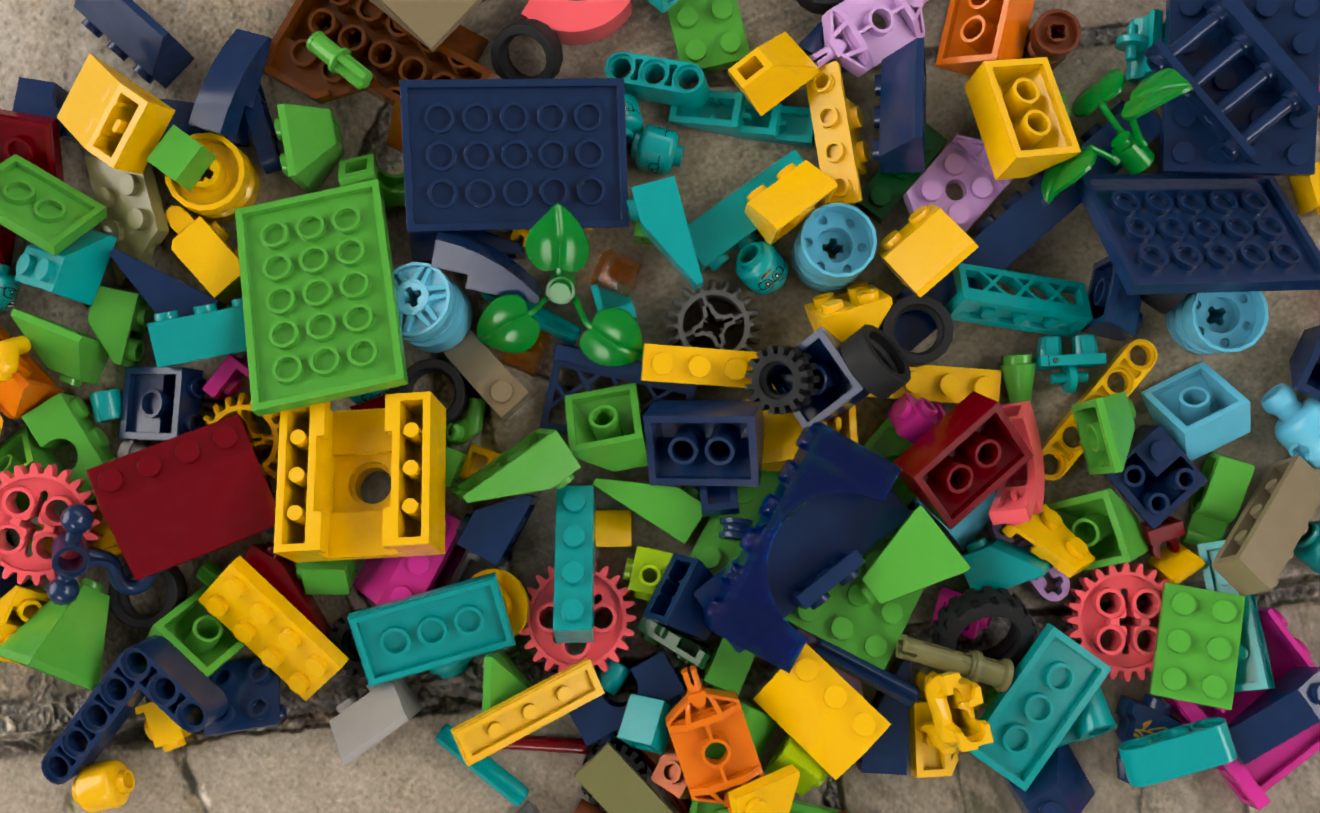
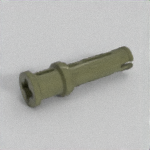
[896,634,1014,693]

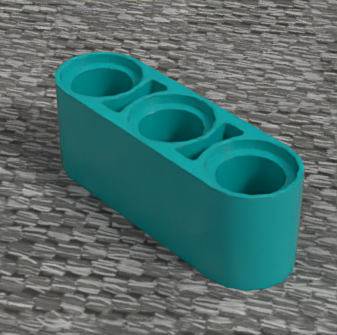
[604,52,710,108]
[1118,717,1238,787]

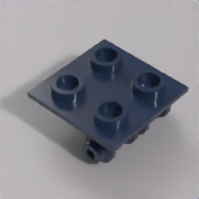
[204,656,287,737]

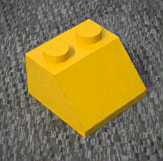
[744,160,838,245]
[876,204,979,298]

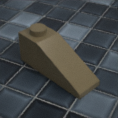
[443,329,532,421]

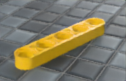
[1042,339,1158,481]

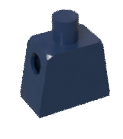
[642,553,721,640]

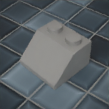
[329,678,423,766]

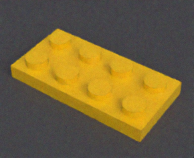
[198,555,349,701]

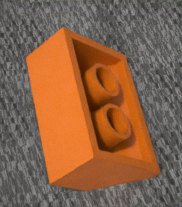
[935,0,1035,76]
[0,324,64,420]

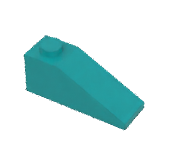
[626,176,703,290]

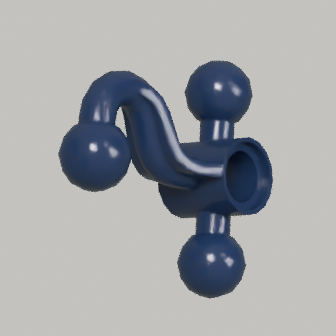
[47,504,163,606]

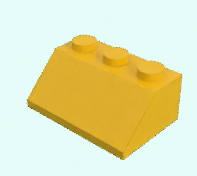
[964,57,1081,180]
[753,642,891,780]

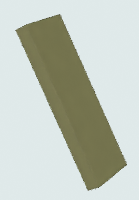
[574,741,675,813]

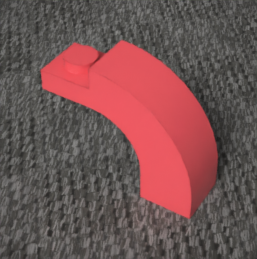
[521,0,632,45]
[988,401,1045,526]

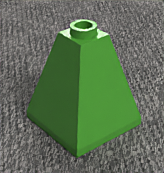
[858,505,971,604]
[0,577,110,691]

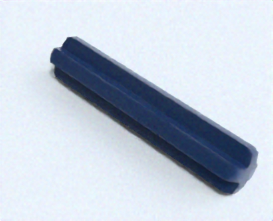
[814,639,920,706]

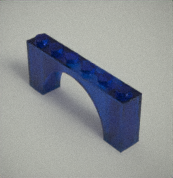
[702,422,901,673]

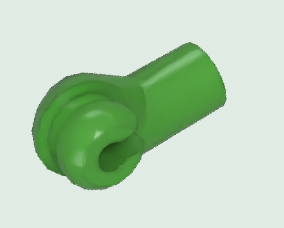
[446,398,486,445]

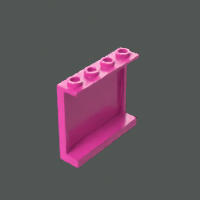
[1163,606,1320,810]

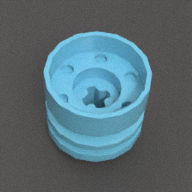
[790,202,877,293]
[394,262,473,353]
[1166,291,1269,355]

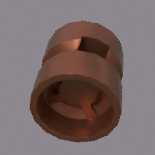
[1022,9,1081,69]

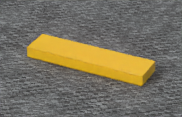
[450,658,605,767]

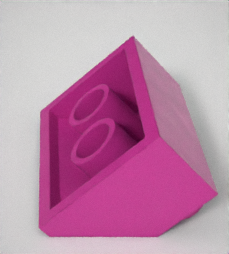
[353,509,463,605]

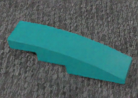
[668,88,815,147]

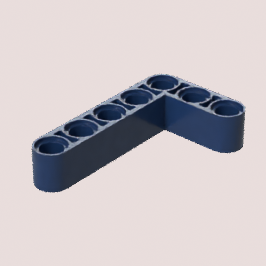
[41,635,228,785]

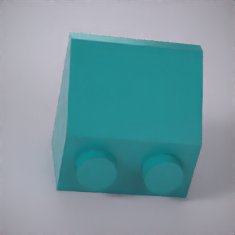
[14,230,117,306]

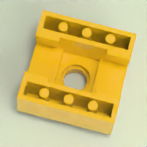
[274,391,446,563]

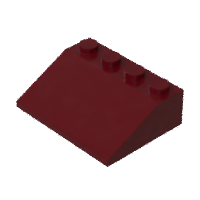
[86,414,276,581]

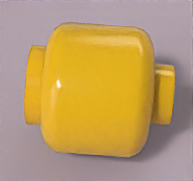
[72,759,135,813]

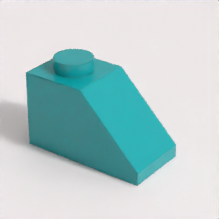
[961,537,1052,591]

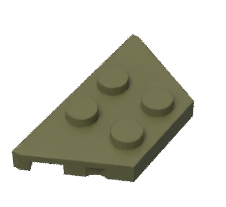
[84,155,169,287]

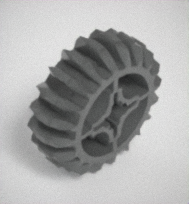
[664,279,762,352]

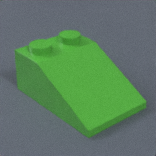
[450,428,581,503]

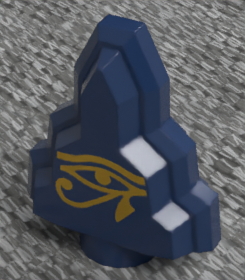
[1115,694,1184,784]

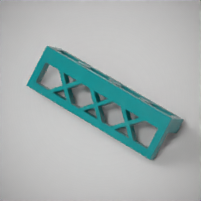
[945,263,1093,338]
[1197,540,1276,692]

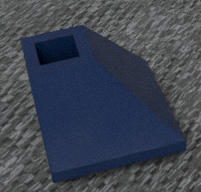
[1104,425,1208,529]

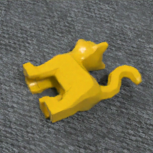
[914,670,994,755]

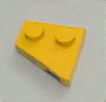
[728,764,800,813]

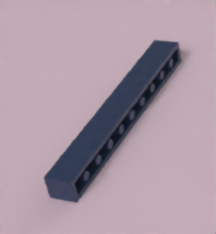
[878,100,1161,352]

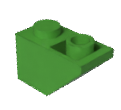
[87,286,153,367]

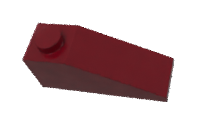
[243,542,332,639]

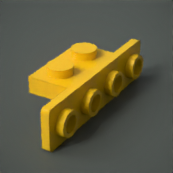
[806,61,869,205]

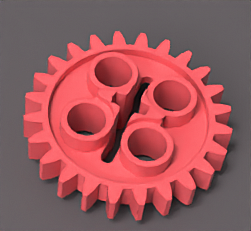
[0,462,105,586]
[519,561,638,672]
[1062,562,1169,682]

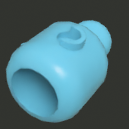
[1261,383,1320,469]

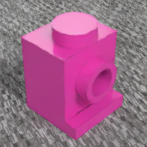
[887,392,947,444]

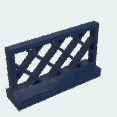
[540,343,697,434]

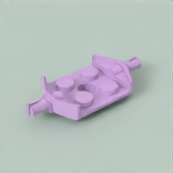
[809,0,929,78]
[903,134,1012,233]

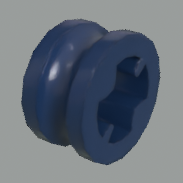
[719,518,753,541]

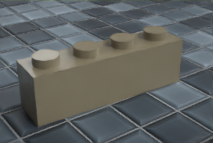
[1211,455,1320,596]

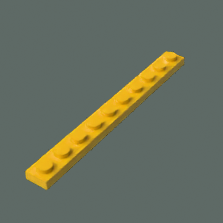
[641,343,1002,403]

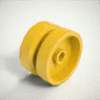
[165,132,260,222]

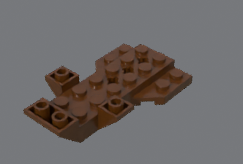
[263,0,502,153]

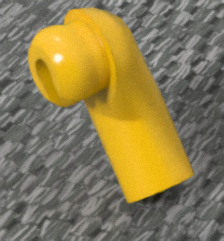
[0,336,31,382]

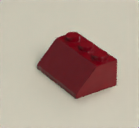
[891,391,1033,530]

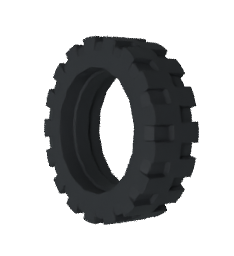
[932,586,1037,676]

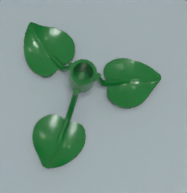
[1041,68,1194,205]
[477,203,643,366]

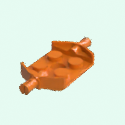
[665,665,764,813]

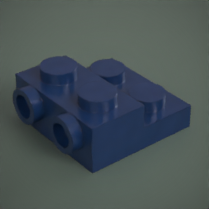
[119,367,207,441]

